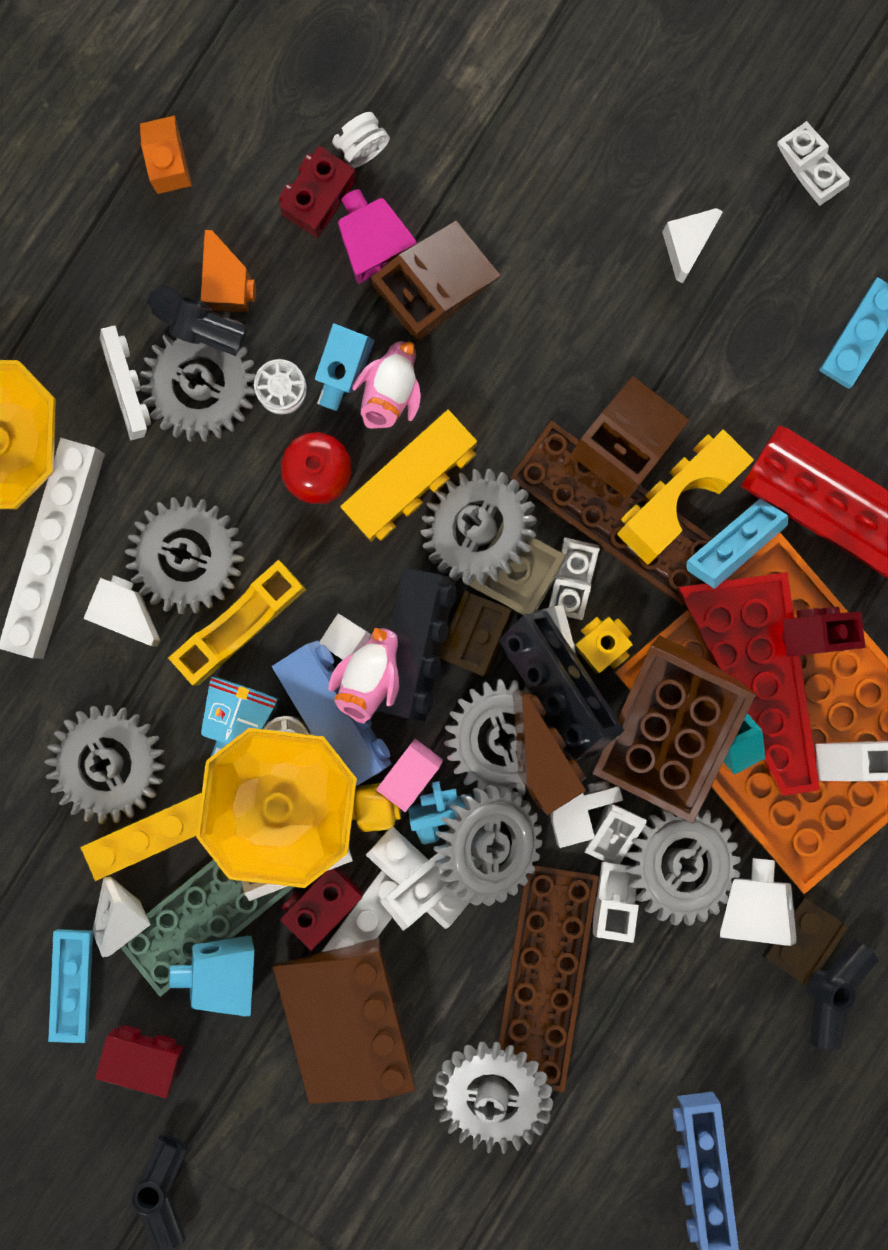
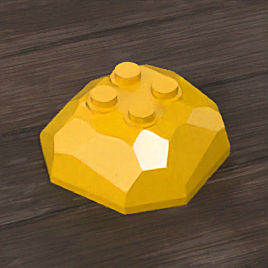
[0,360,56,509]
[196,728,357,888]

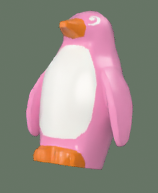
[352,341,421,429]
[329,628,399,724]

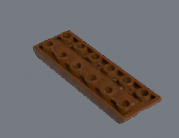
[509,420,713,606]
[493,864,599,1092]

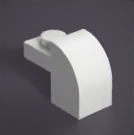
[550,780,623,848]
[593,862,639,943]

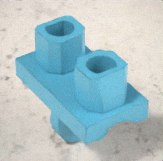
[408,781,472,844]

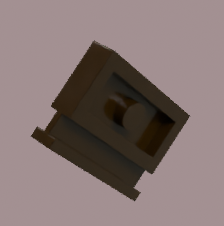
[440,591,515,678]
[762,896,848,986]

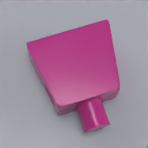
[338,189,417,284]

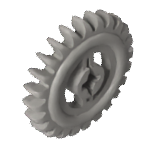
[140,335,256,442]
[420,469,537,585]
[125,496,244,615]
[444,679,563,796]
[45,705,165,824]
[434,785,542,906]
[625,808,741,926]
[433,1042,553,1154]

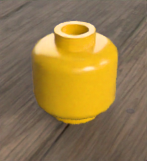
[352,783,401,832]

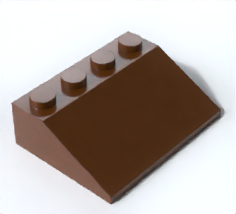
[593,635,757,823]
[273,938,415,1104]

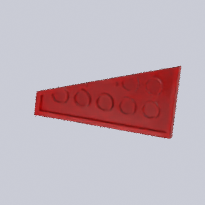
[677,572,820,796]

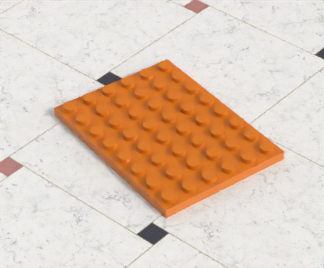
[614,532,888,894]

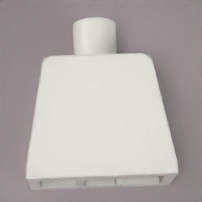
[720,858,796,946]

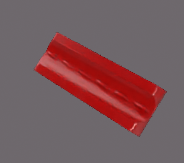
[740,426,888,578]

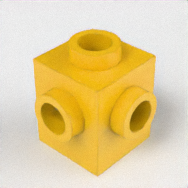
[574,617,633,673]

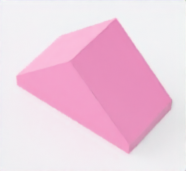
[376,739,443,812]

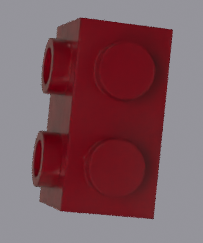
[279,146,357,239]
[782,606,866,657]
[280,867,364,950]
[95,1025,184,1098]

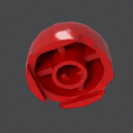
[280,432,352,504]

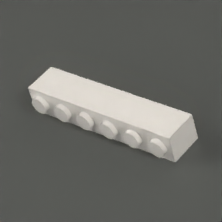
[0,438,105,659]

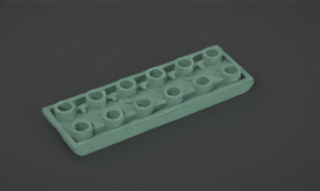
[121,859,294,997]

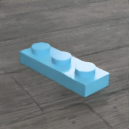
[819,277,888,389]
[687,498,788,589]
[48,929,93,1043]

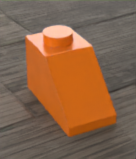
[140,116,192,194]
[201,230,256,312]

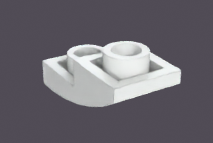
[777,121,850,206]
[548,537,599,620]

